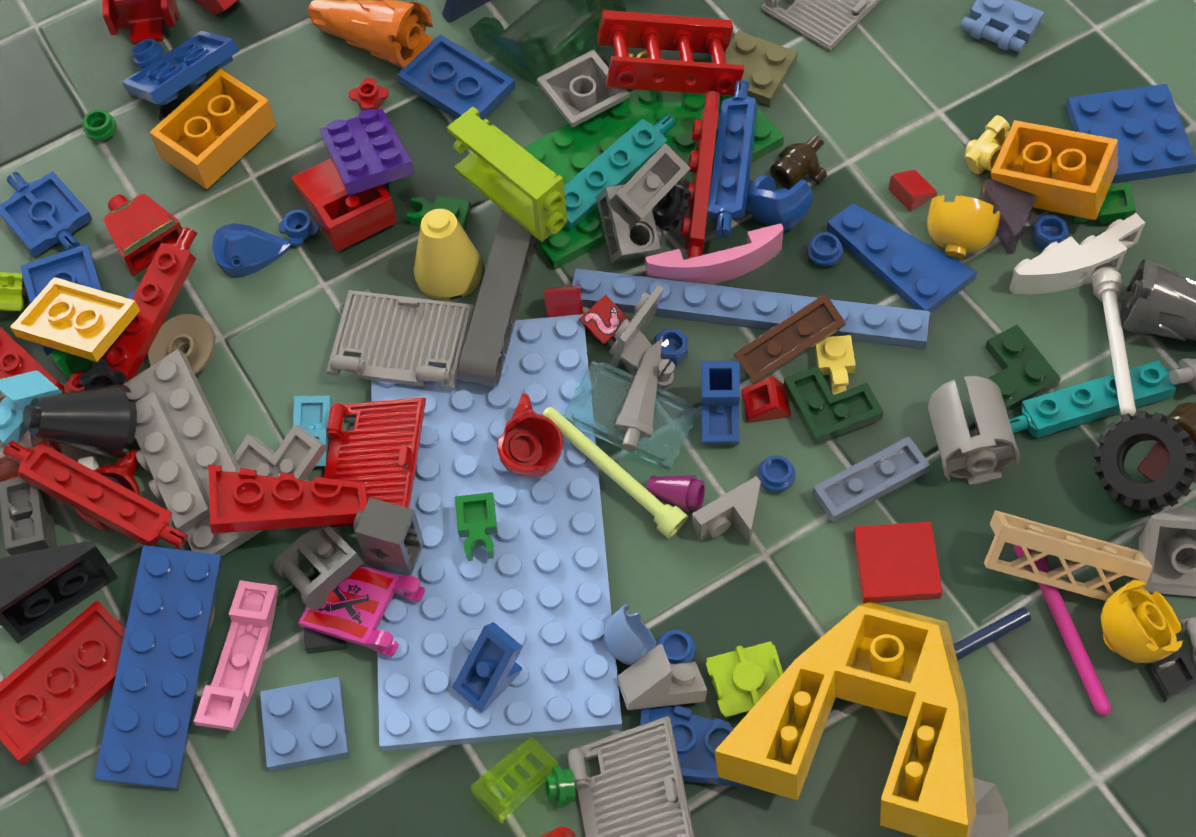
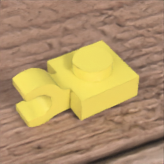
[814,335,856,395]

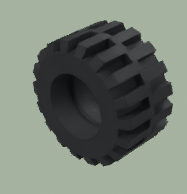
[1093,411,1196,512]

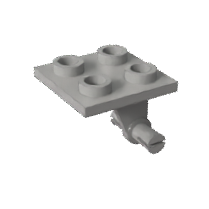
[609,284,675,394]

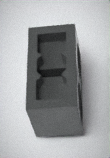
[596,184,662,264]
[0,477,57,556]

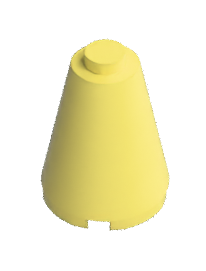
[413,209,483,301]

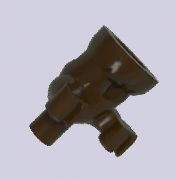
[770,135,827,190]

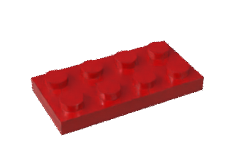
[0,600,125,766]

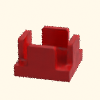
[102,0,179,45]

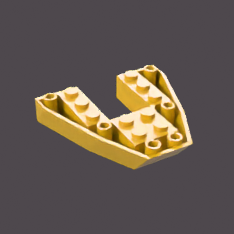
[715,602,977,837]

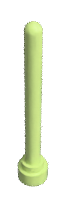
[543,407,688,539]

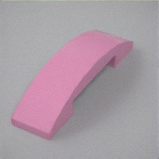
[645,224,784,285]
[194,581,278,731]

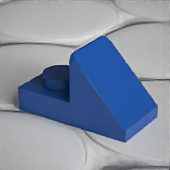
[452,622,523,713]

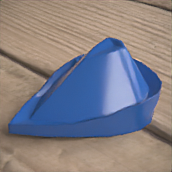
[212,223,294,277]

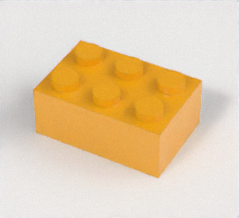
[149,69,276,189]
[991,120,1118,220]

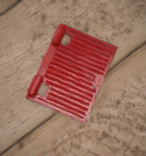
[323,397,426,527]

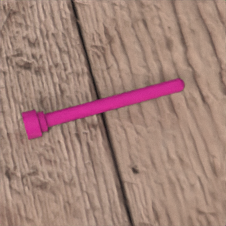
[1014,545,1111,716]

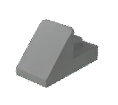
[615,143,691,221]
[692,476,761,545]
[617,644,707,710]

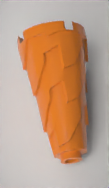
[308,0,433,68]

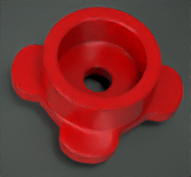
[349,78,389,111]

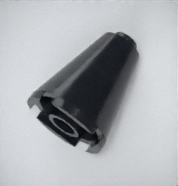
[23,385,137,459]

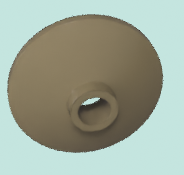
[148,314,215,375]

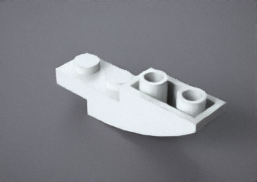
[1009,213,1145,295]

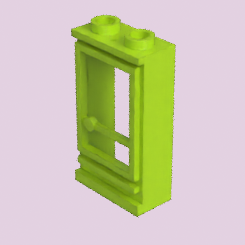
[447,107,567,242]

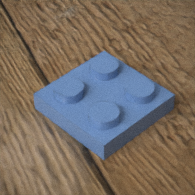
[260,677,350,772]

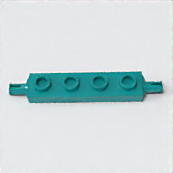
[564,114,676,230]
[1009,360,1180,438]

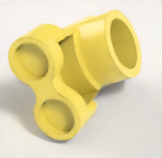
[964,115,1010,175]

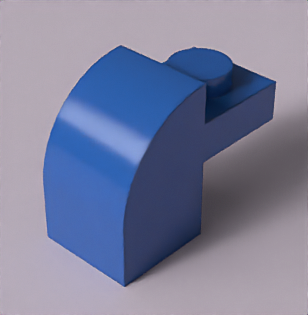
[701,361,740,445]

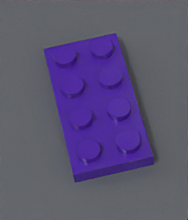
[319,109,415,196]

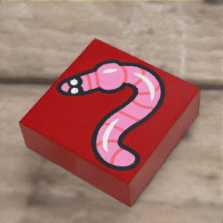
[579,295,630,346]

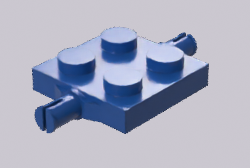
[0,171,93,257]

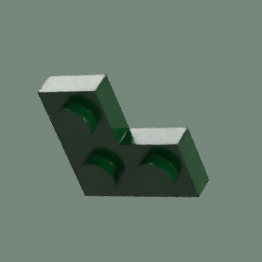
[985,324,1061,413]
[783,366,884,445]

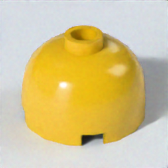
[927,195,1001,258]
[1101,580,1183,663]

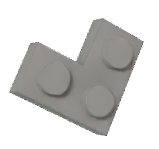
[234,424,328,480]

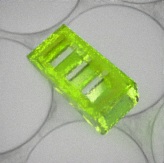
[470,736,560,823]

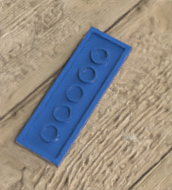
[94,545,223,791]

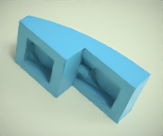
[293,395,333,467]

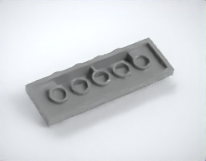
[123,349,263,557]

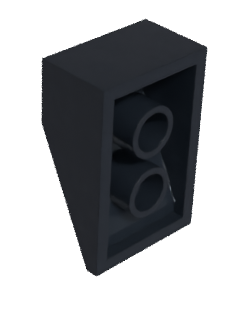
[0,540,118,644]

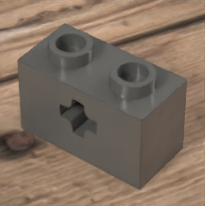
[353,497,424,576]

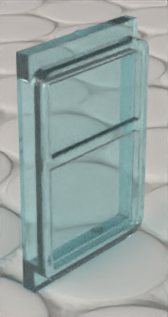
[563,361,699,470]

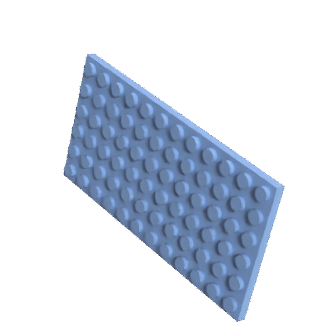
[371,314,622,752]

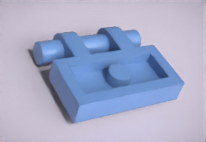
[960,0,1044,53]

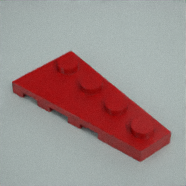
[208,464,367,534]

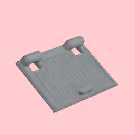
[761,0,882,51]
[326,290,474,390]
[567,716,695,837]

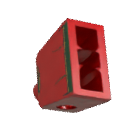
[103,194,183,277]

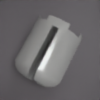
[928,376,1021,485]

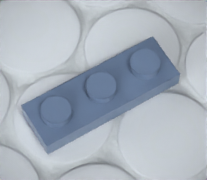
[812,436,930,523]

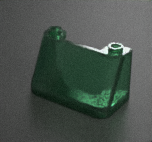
[469,0,626,88]

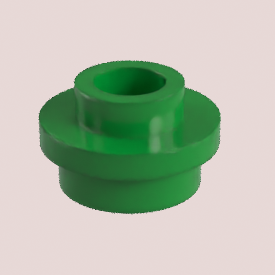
[82,109,117,141]
[545,766,575,808]

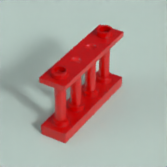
[597,10,744,96]

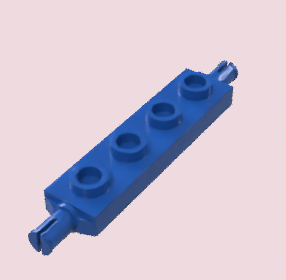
[707,80,758,238]

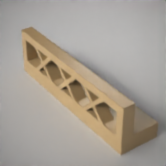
[984,510,1153,601]

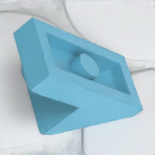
[0,370,63,446]

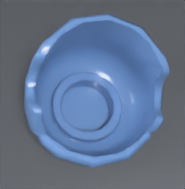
[604,604,657,666]

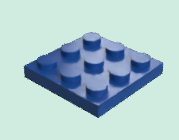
[121,31,240,105]
[1066,84,1196,184]

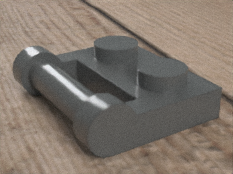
[274,525,364,610]

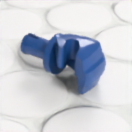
[746,175,813,230]

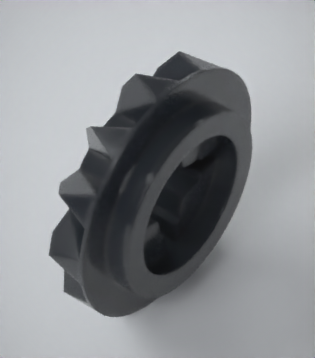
[653,177,691,231]

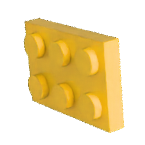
[10,277,140,362]

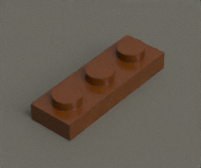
[734,293,846,384]

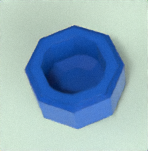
[1031,215,1069,249]
[654,329,688,365]

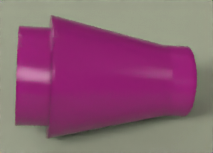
[647,475,705,513]

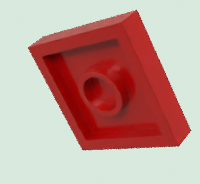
[853,522,943,604]

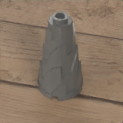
[1120,259,1196,342]

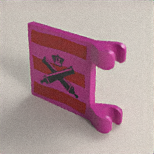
[298,565,425,657]

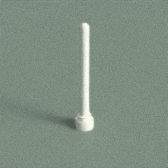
[1092,270,1136,416]

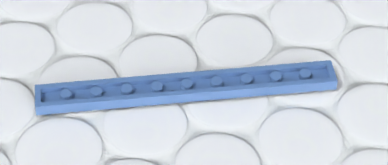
[572,268,930,349]

